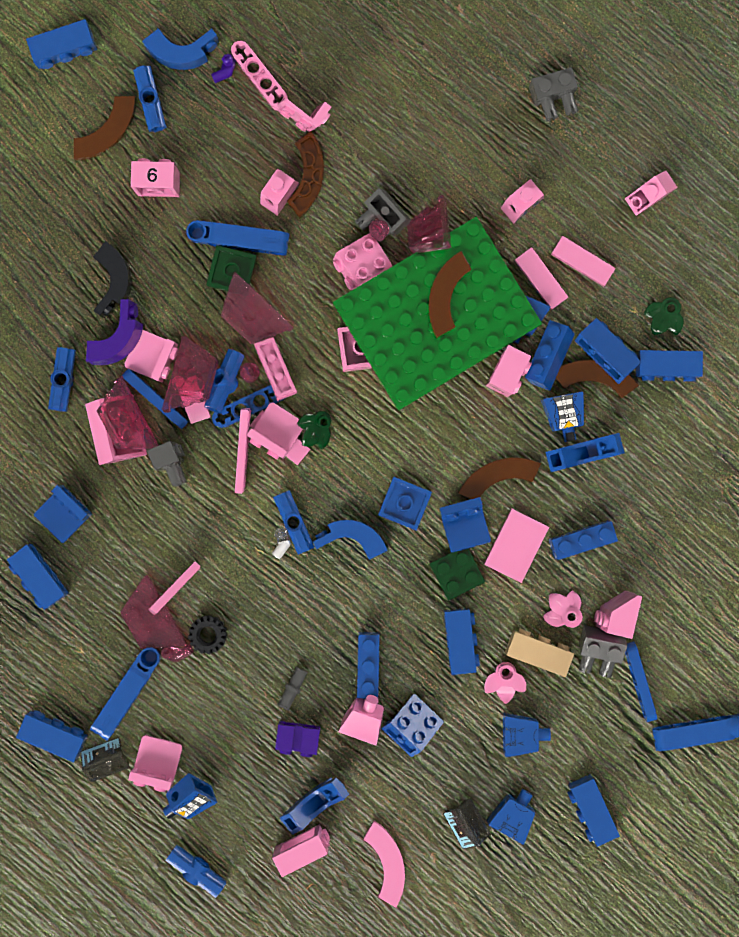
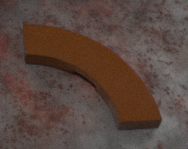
[73,96,136,161]
[287,131,324,219]
[429,251,472,338]
[556,360,639,398]
[458,458,541,499]

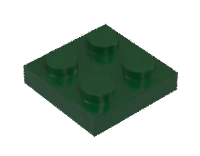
[206,245,257,297]
[429,549,485,601]

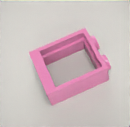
[272,824,331,877]

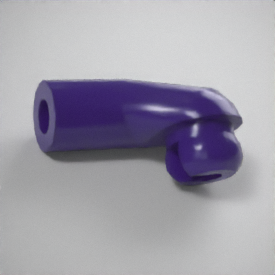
[211,54,236,84]

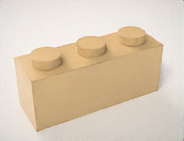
[505,628,574,677]

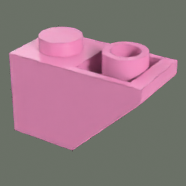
[625,171,678,216]

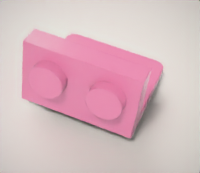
[277,98,331,132]
[333,233,392,290]
[125,330,179,383]
[247,403,303,460]
[128,735,183,792]

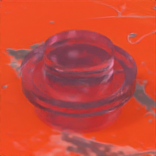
[369,220,389,241]
[240,363,260,383]

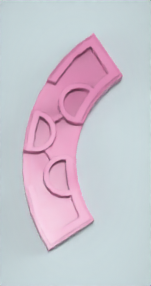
[363,820,405,908]

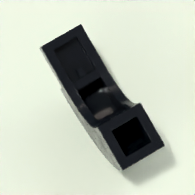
[93,241,132,318]

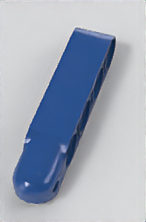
[186,220,290,256]
[90,647,161,741]
[652,714,739,751]

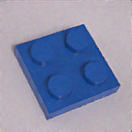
[378,477,432,531]

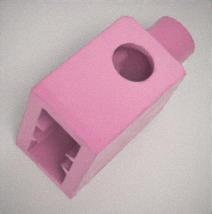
[260,169,300,216]
[339,695,384,745]

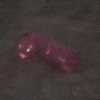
[161,644,194,662]

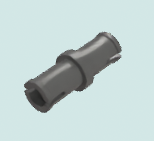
[277,667,308,710]

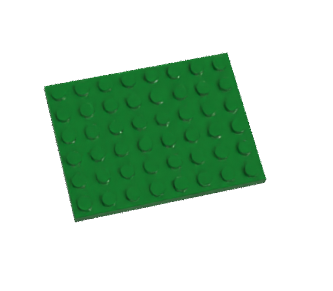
[333,216,542,411]

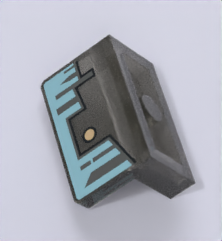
[80,738,130,782]
[443,798,491,849]

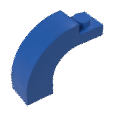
[142,28,219,70]
[545,433,625,472]
[313,520,388,560]
[280,777,349,834]

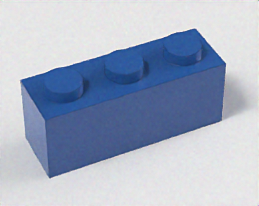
[26,19,97,69]
[575,318,641,384]
[525,320,575,391]
[636,350,703,382]
[548,520,618,560]
[7,544,69,610]
[444,608,480,675]
[357,632,379,698]
[16,710,88,763]
[567,774,620,847]

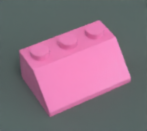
[85,395,147,465]
[594,591,642,639]

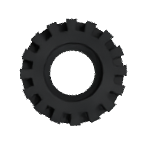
[188,615,227,654]

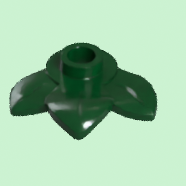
[644,297,684,335]
[297,411,331,449]

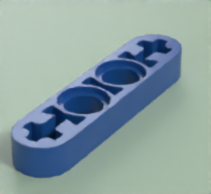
[122,368,189,429]
[212,385,286,428]
[625,641,657,722]

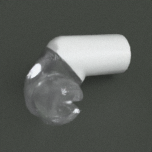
[272,528,291,559]

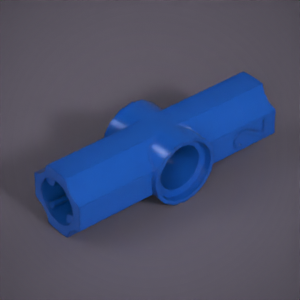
[133,65,167,132]
[48,347,76,412]
[204,349,244,414]
[273,490,315,555]
[165,844,227,898]

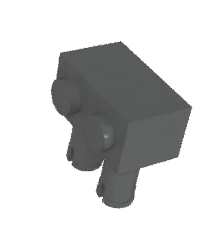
[529,67,579,122]
[355,188,412,243]
[147,441,187,487]
[578,625,627,678]

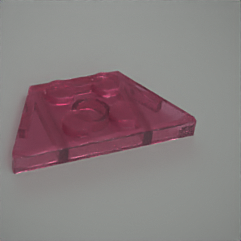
[407,195,451,254]
[221,272,294,345]
[162,336,219,413]
[96,376,159,450]
[120,575,187,649]

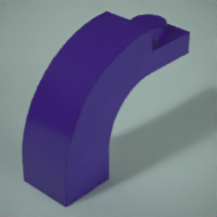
[86,299,143,365]

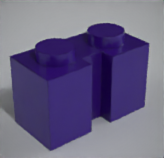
[275,721,321,757]

